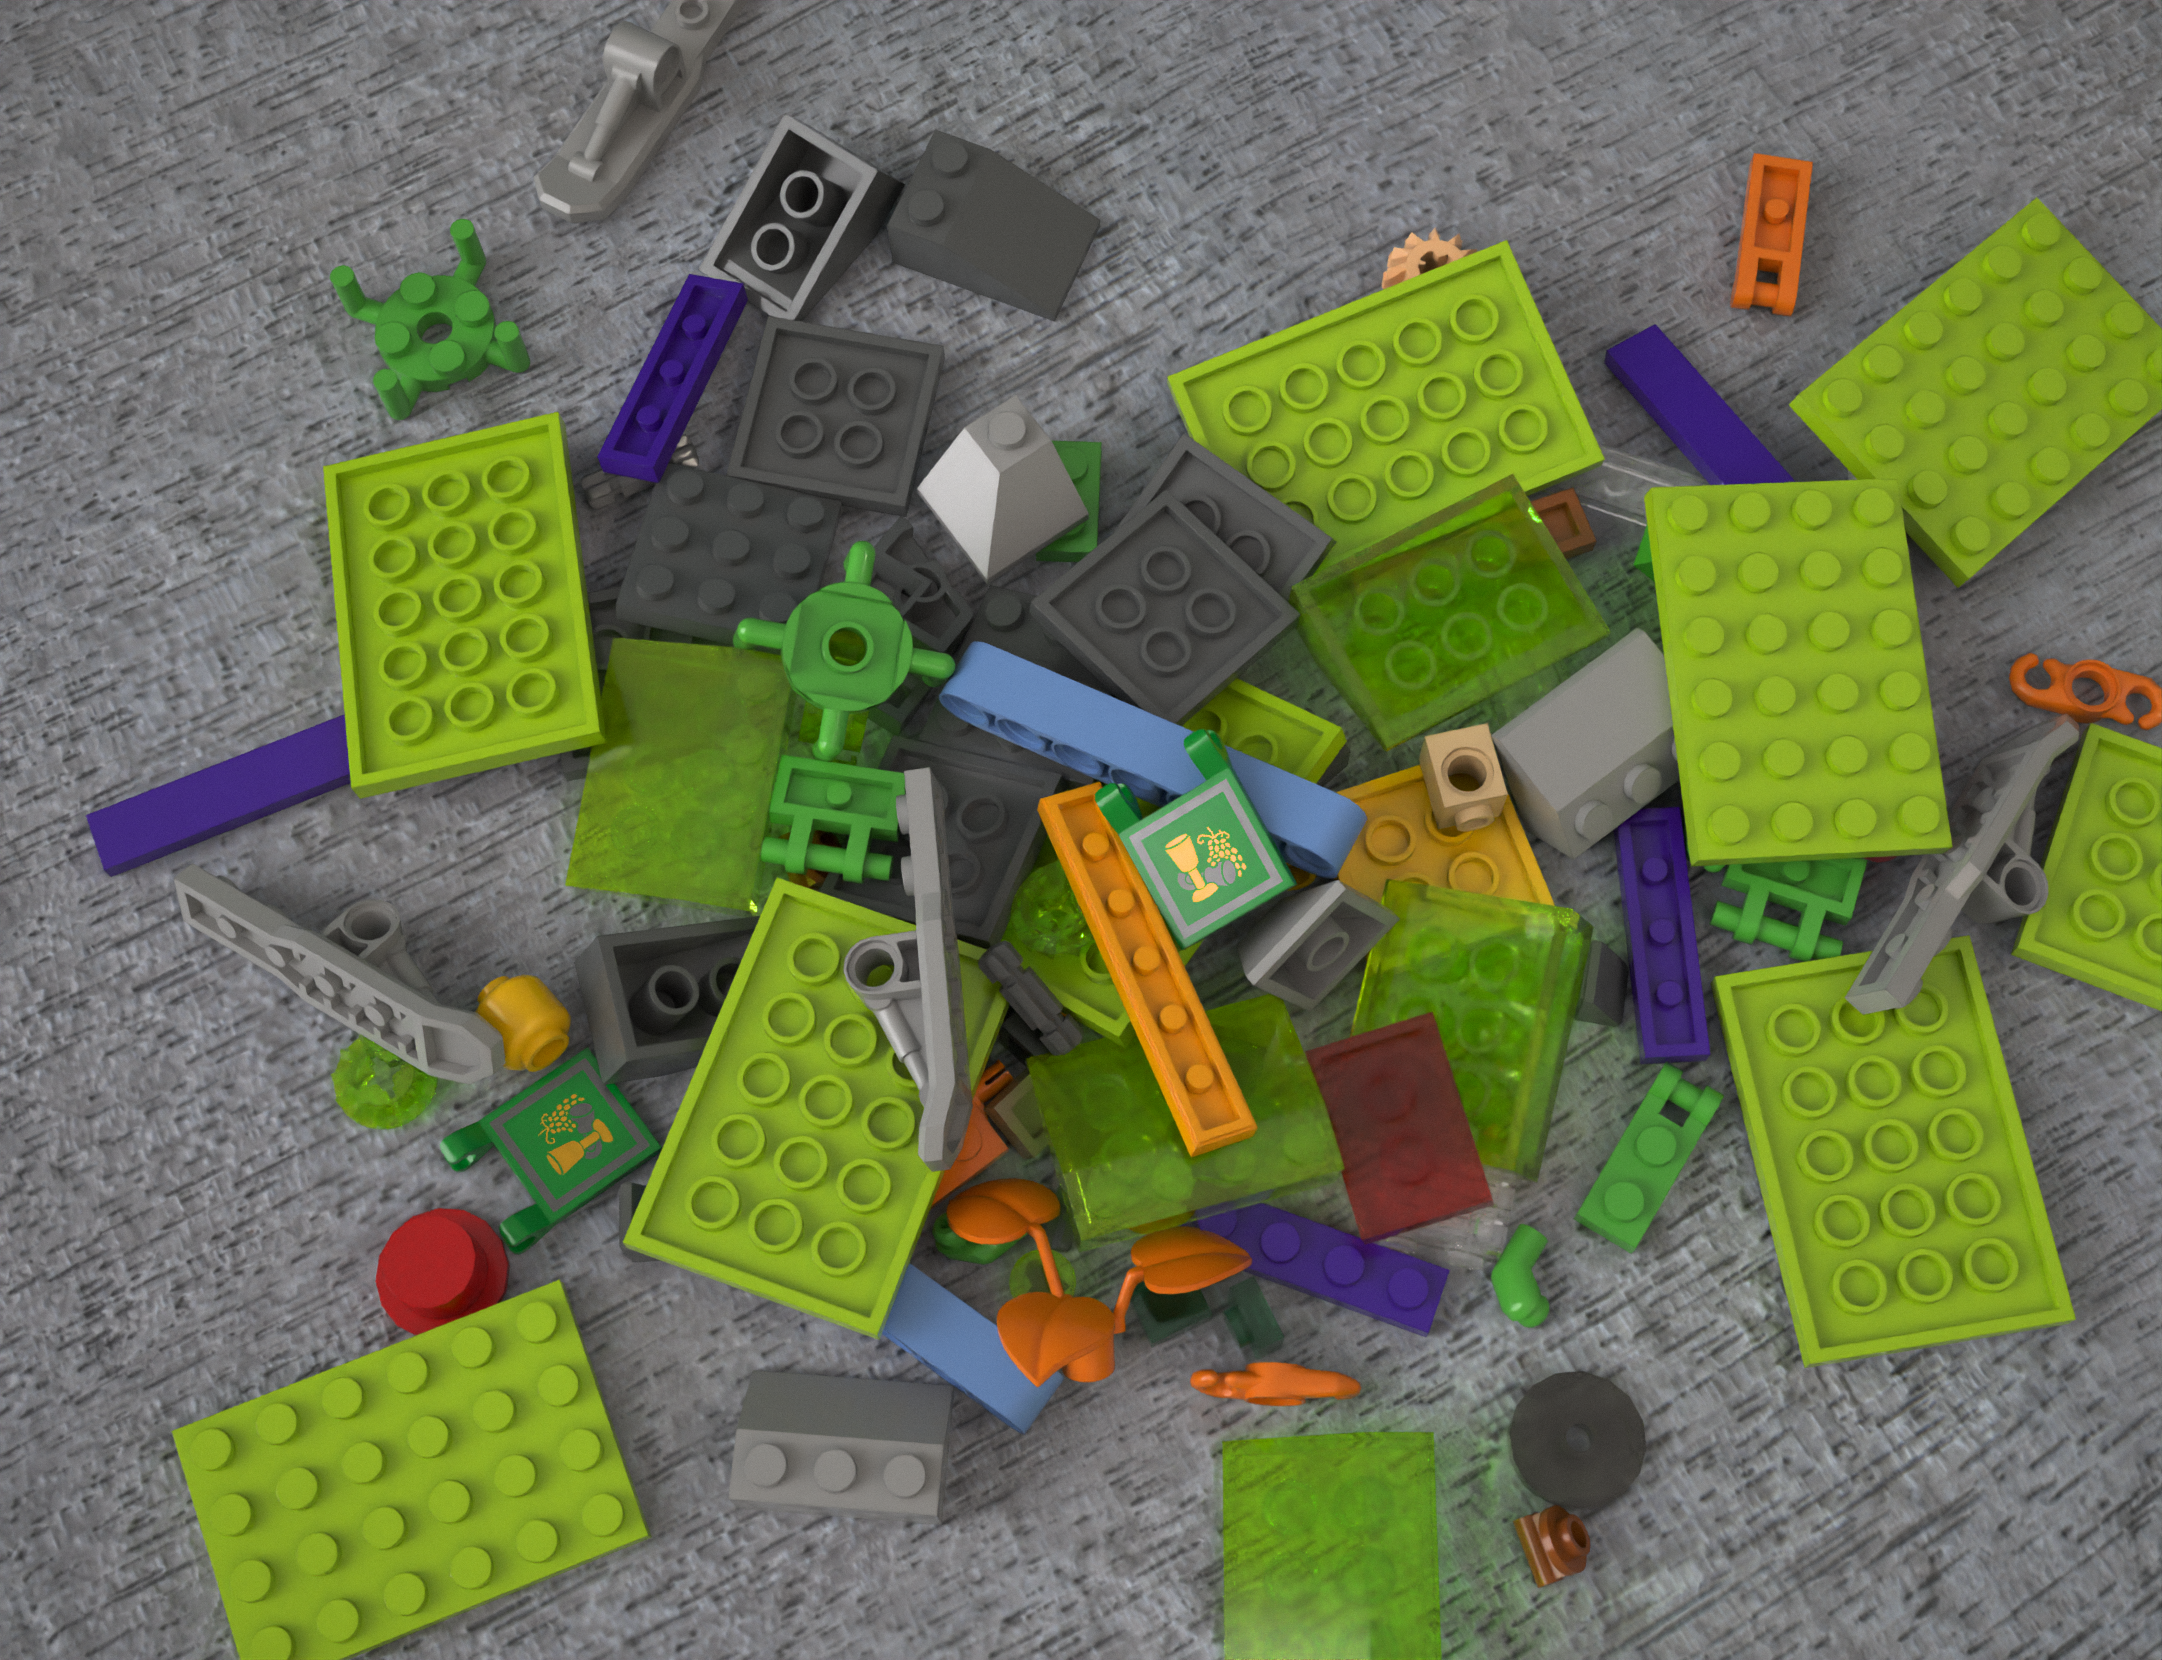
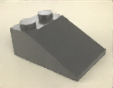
[698,113,905,322]
[887,129,1100,322]
[574,916,760,1085]

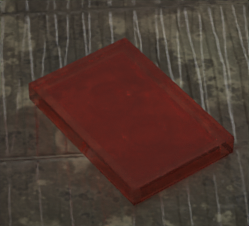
[1305,1011,1495,1245]

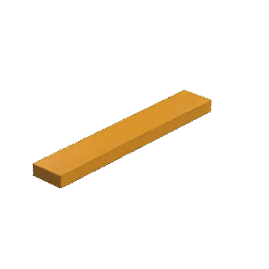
[1037,782,1258,1157]

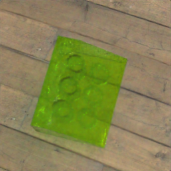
[1288,474,1611,752]
[565,638,797,917]
[1327,879,1594,1183]
[1025,993,1345,1253]
[1222,1432,1442,1660]

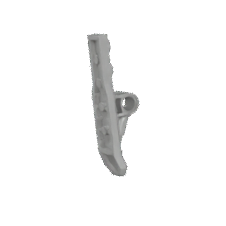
[533,0,748,223]
[1845,714,2079,1015]
[843,767,973,1172]
[174,863,506,1085]

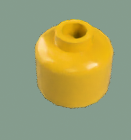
[475,974,571,1072]

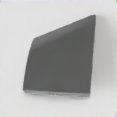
[829,516,975,736]

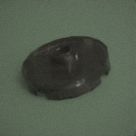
[1507,1371,1647,1511]

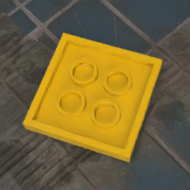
[1334,764,1558,982]

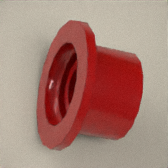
[375,1208,510,1336]

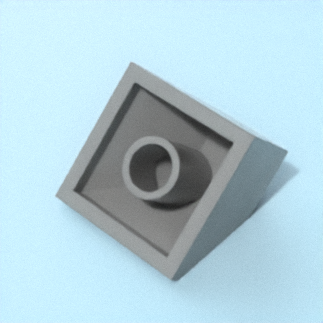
[917,395,1089,585]
[1236,880,1400,1012]

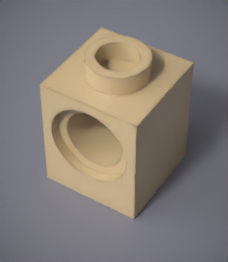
[1419,723,1508,831]

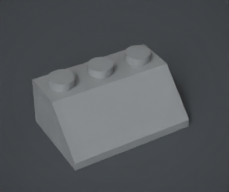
[1491,628,1680,860]
[728,1370,955,1525]

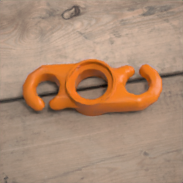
[2009,653,2162,731]
[1190,1362,1361,1406]

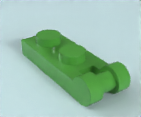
[1574,1061,1724,1254]

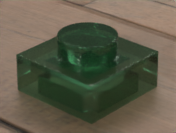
[1222,1276,1285,1360]
[1130,1281,1213,1348]

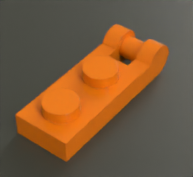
[1730,153,1813,317]

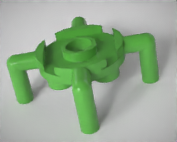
[330,219,530,420]
[733,541,955,762]

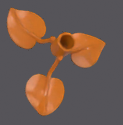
[947,1178,1252,1387]

